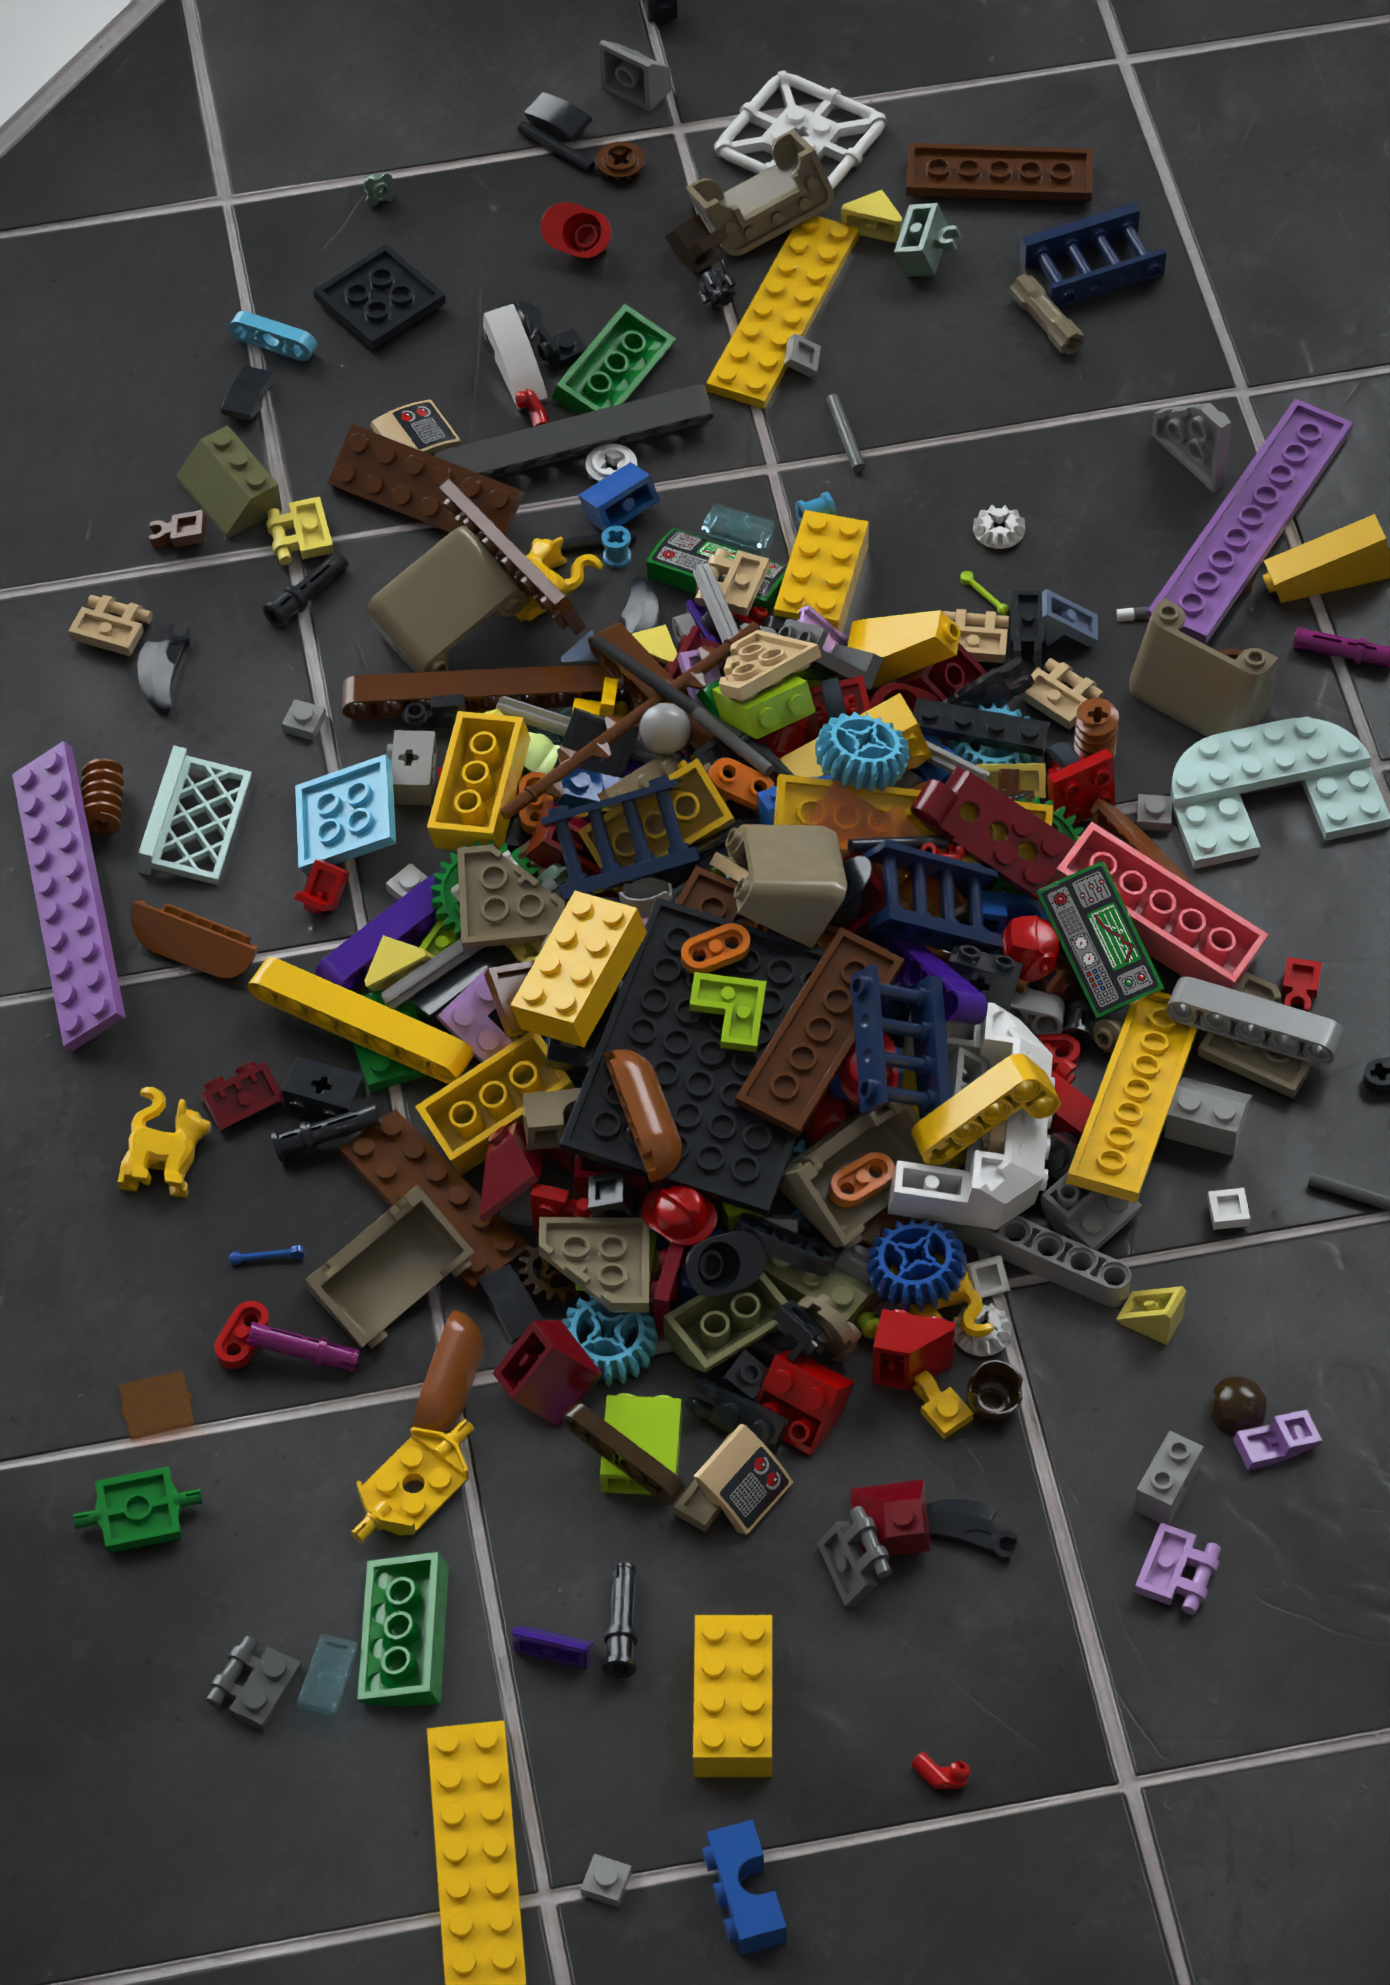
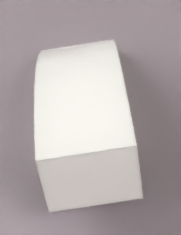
[483,304,548,411]

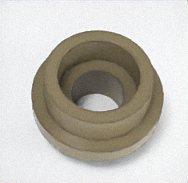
[1092,1018,1123,1053]

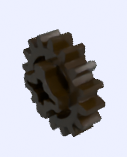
[518,1237,590,1309]

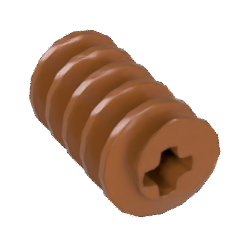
[1074,698,1119,759]
[81,758,124,835]

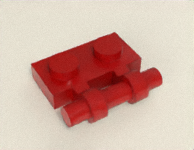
[530,1183,594,1234]

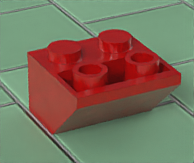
[872,1309,955,1391]
[756,1348,855,1456]

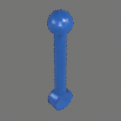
[229,1245,305,1266]

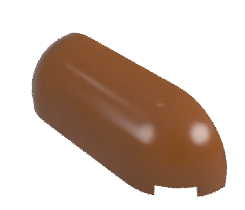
[1090,799,1193,886]
[131,900,258,978]
[603,1049,682,1183]
[413,1310,484,1434]

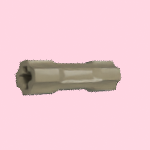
[1009,274,1084,355]

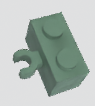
[894,203,961,277]

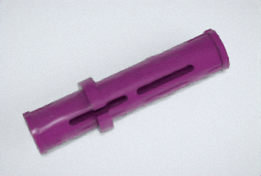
[1293,627,1390,668]
[246,1322,360,1372]

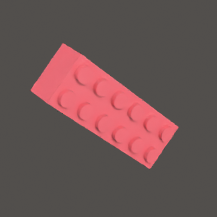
[1050,822,1269,989]

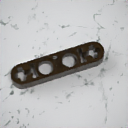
[562,1402,685,1505]

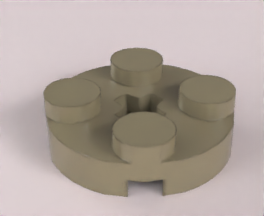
[797,1294,861,1362]

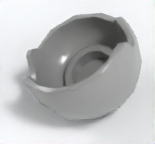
[639,703,691,755]
[619,877,674,918]

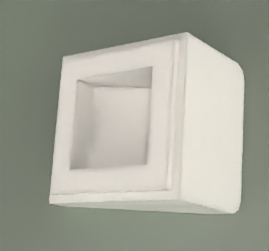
[965,1255,1010,1298]

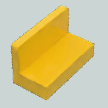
[572,677,618,718]

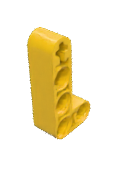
[911,1054,1061,1166]

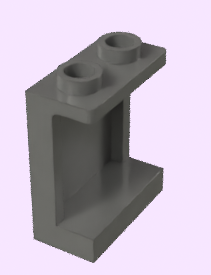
[778,619,884,689]

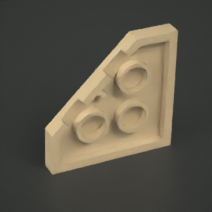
[719,630,822,702]

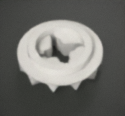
[586,444,637,482]
[973,505,1025,549]
[954,1303,1011,1356]

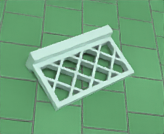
[137,745,252,885]

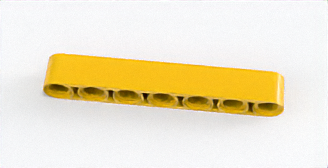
[247,957,475,1084]

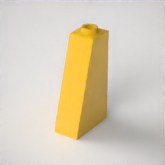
[1262,514,1390,603]
[847,610,961,690]

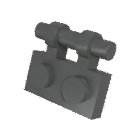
[817,1506,892,1607]
[206,1636,302,1732]

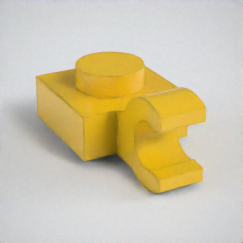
[913,1370,974,1440]

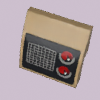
[370,399,461,454]
[693,1424,793,1535]

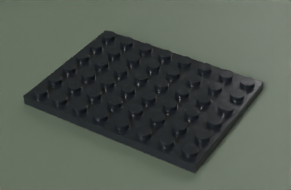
[559,897,826,1217]

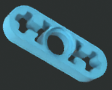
[229,311,317,361]

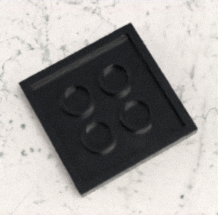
[313,244,446,350]

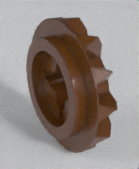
[596,141,645,182]

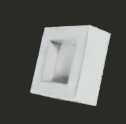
[386,863,428,900]
[1207,1188,1250,1230]

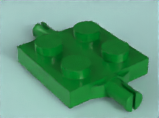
[73,1466,203,1554]

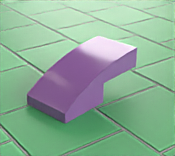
[1233,1410,1322,1471]

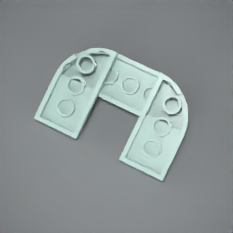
[1170,717,1390,869]

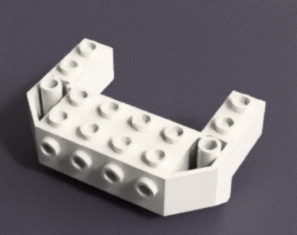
[888,1002,1055,1230]

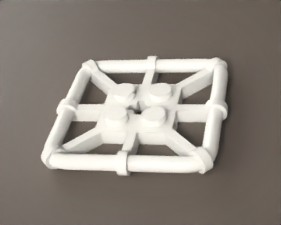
[714,71,887,190]

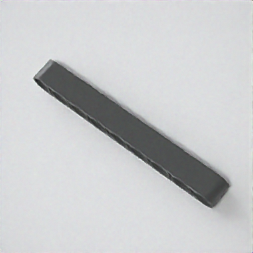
[433,385,714,479]

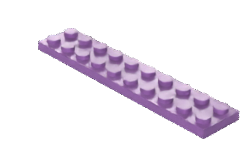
[1147,399,1353,645]
[12,741,126,1051]

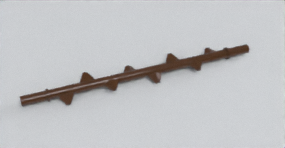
[499,622,761,820]

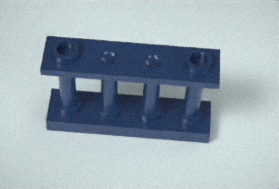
[1020,202,1167,308]
[540,775,701,902]
[864,840,1003,954]
[850,964,952,1119]

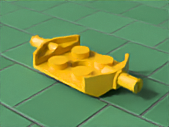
[350,1419,475,1543]

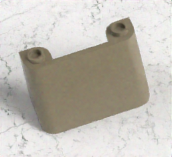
[685,129,834,256]
[367,526,529,672]
[1129,598,1278,737]
[725,824,847,948]
[779,1101,950,1250]
[302,1185,475,1349]

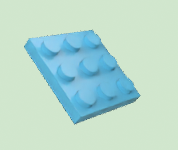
[295,754,396,875]

